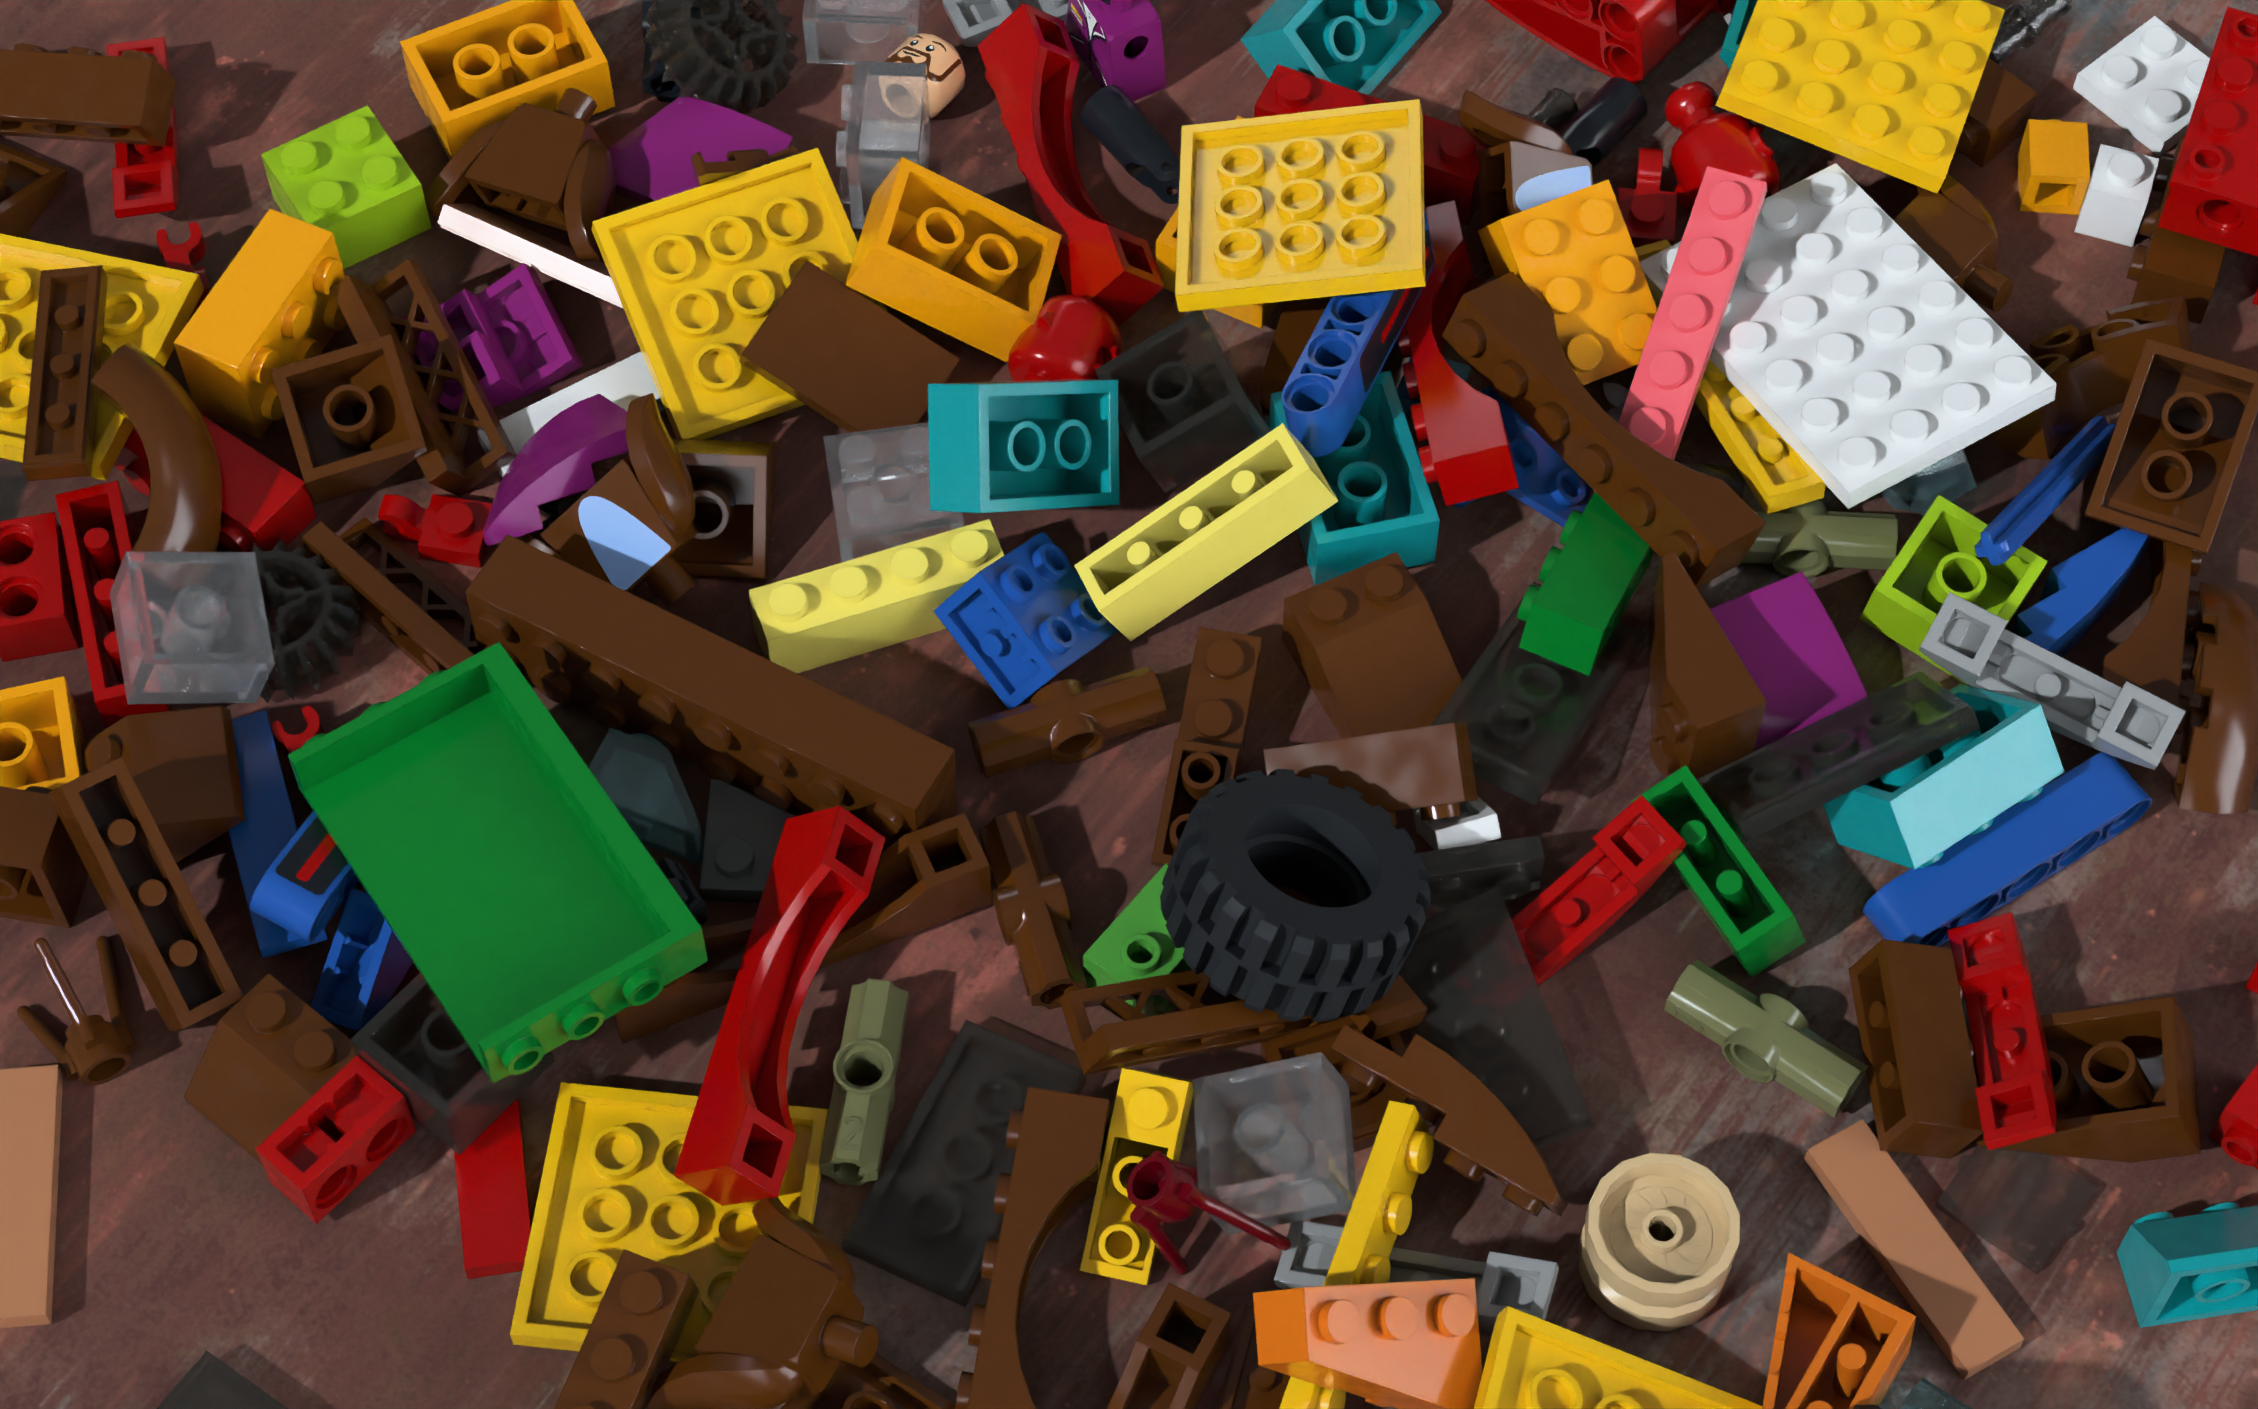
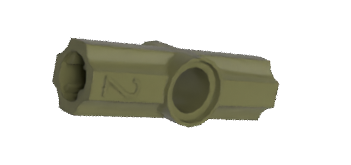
[1742,500,1898,578]
[1664,959,1868,1118]
[819,978,909,1186]

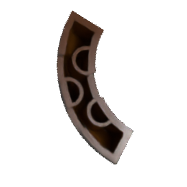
[1989,295,2191,460]
[90,342,223,600]
[2172,582,2258,814]

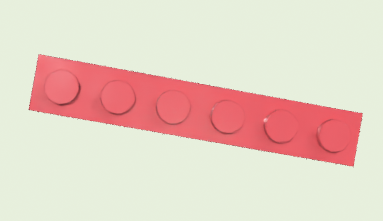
[1593,166,1767,494]

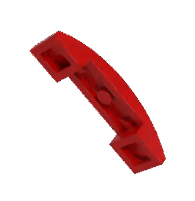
[106,37,179,219]
[1442,795,1687,1019]
[1948,912,2056,1151]

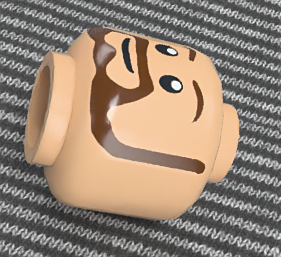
[879,33,966,120]

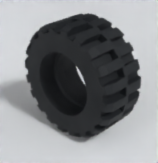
[1160,769,1431,1022]

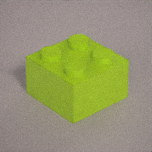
[261,105,432,270]
[1859,495,2048,685]

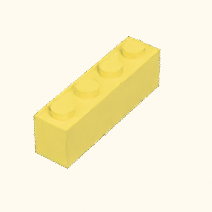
[1074,423,1338,641]
[749,519,1005,674]

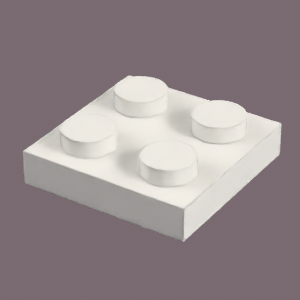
[2073,16,2210,157]

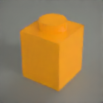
[2017,119,2090,215]

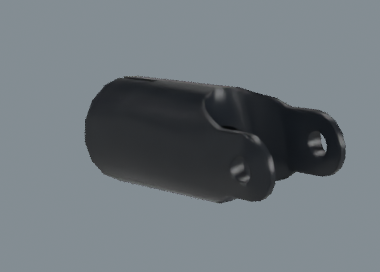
[1557,77,1648,169]
[1080,85,1180,204]

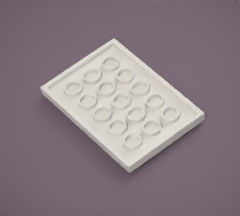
[1640,163,2057,509]

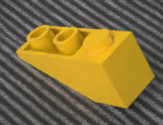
[1080,1068,1196,1285]

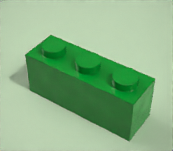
[1517,492,1654,676]
[1631,765,1806,978]

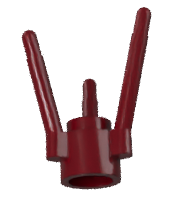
[1126,1151,1291,1275]

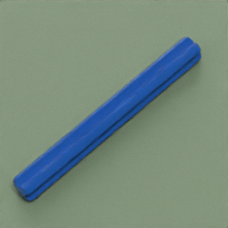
[1974,416,2116,565]

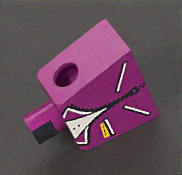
[1065,0,1167,102]

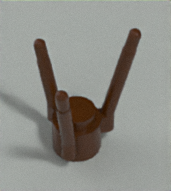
[17,936,137,1086]

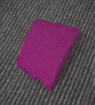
[608,95,793,203]
[399,263,583,415]
[483,394,629,546]
[1710,572,1882,757]

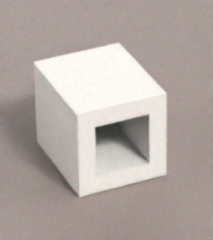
[2074,144,2159,247]

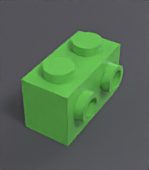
[1083,863,1192,1017]

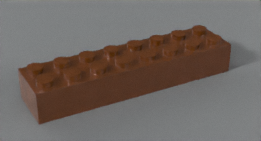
[465,534,957,853]

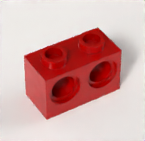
[0,512,79,662]
[255,1055,417,1224]

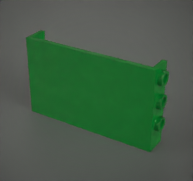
[288,642,708,1084]

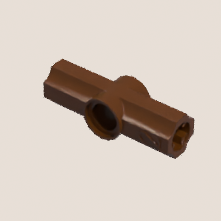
[967,666,1167,778]
[979,811,1086,1010]

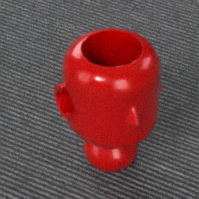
[1665,81,1781,213]
[1008,294,1123,381]

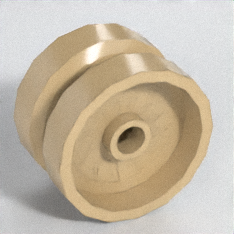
[1578,1153,1740,1332]

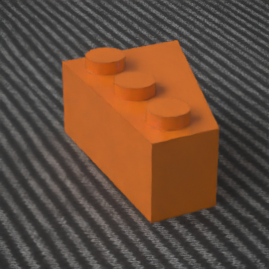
[1762,1252,1916,1409]
[1253,1278,1483,1409]

